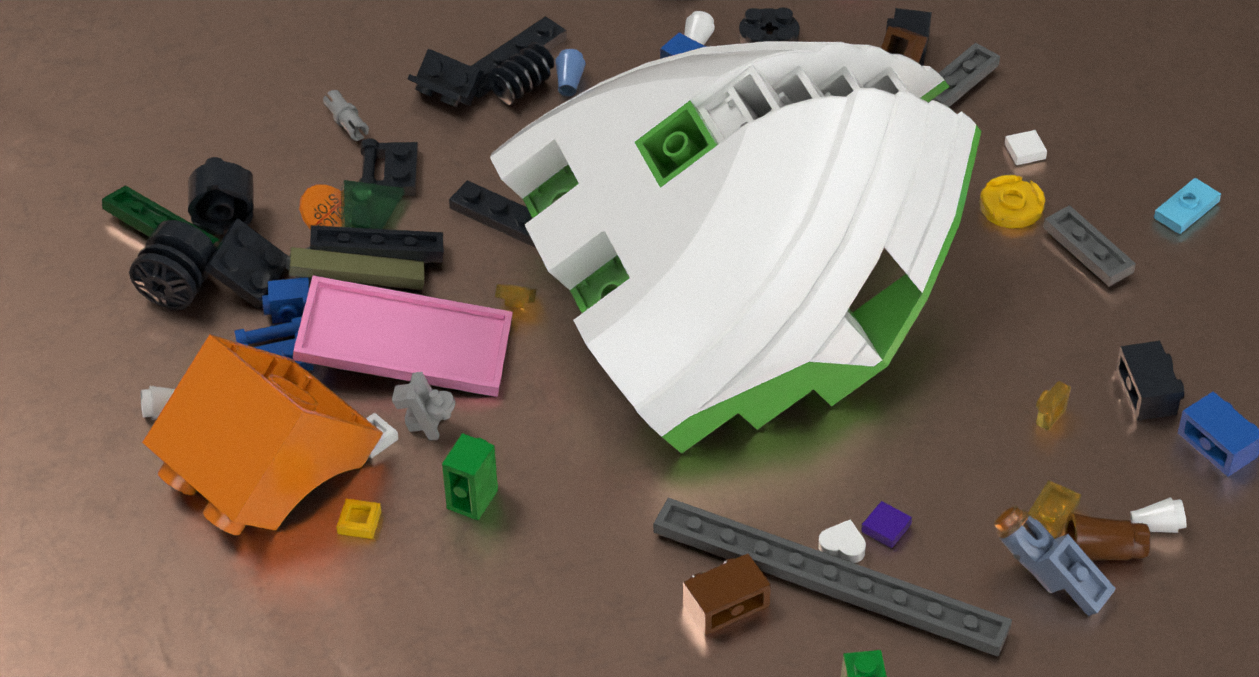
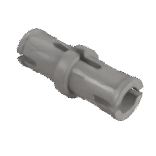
[323,90,369,140]

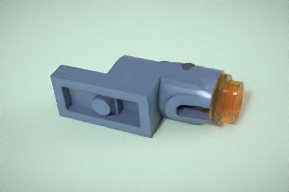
[994,505,1116,616]

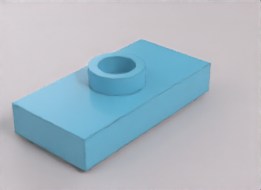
[1154,178,1221,234]

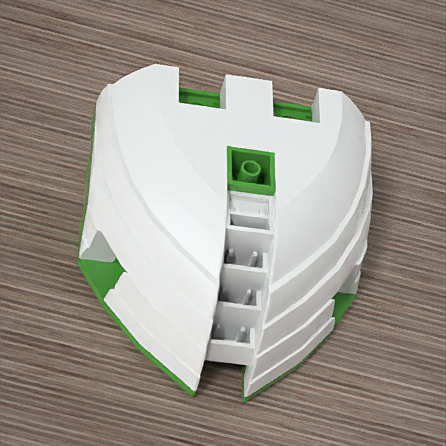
[490,41,982,453]

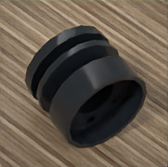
[129,220,216,310]

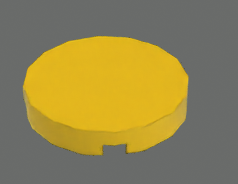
[979,175,1045,229]

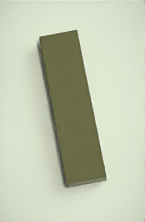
[289,247,424,290]

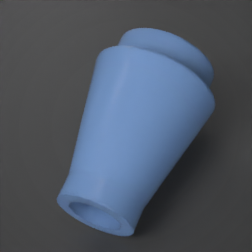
[555,49,586,96]

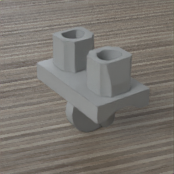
[392,372,456,440]

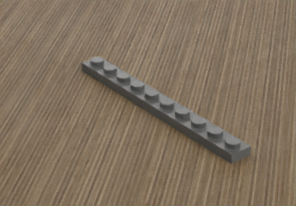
[653,497,1012,656]

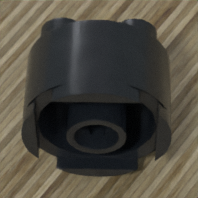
[188,157,254,235]

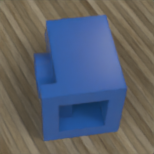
[262,277,310,324]

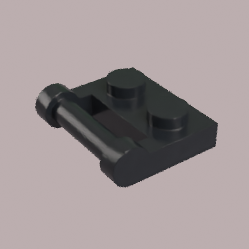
[358,138,418,197]

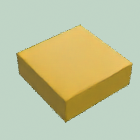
[336,498,381,539]

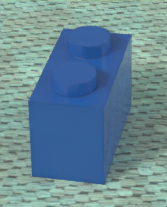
[1178,391,1259,477]

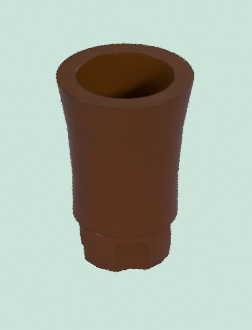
[1065,512,1150,561]

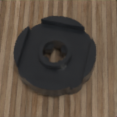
[739,7,800,44]

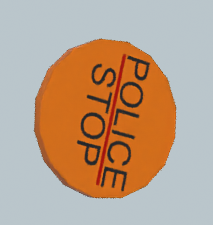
[299,184,359,230]

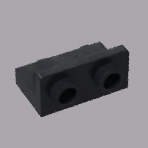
[407,48,484,107]

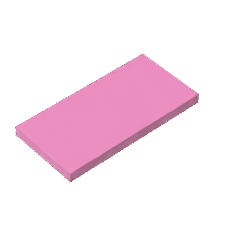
[293,276,513,397]

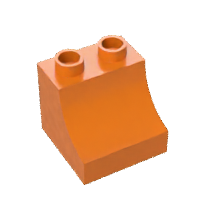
[142,334,383,535]

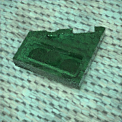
[341,180,405,229]

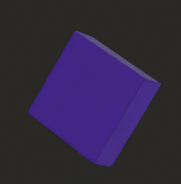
[861,501,912,548]

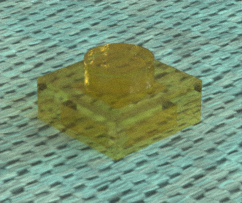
[495,283,537,308]
[1036,381,1071,430]

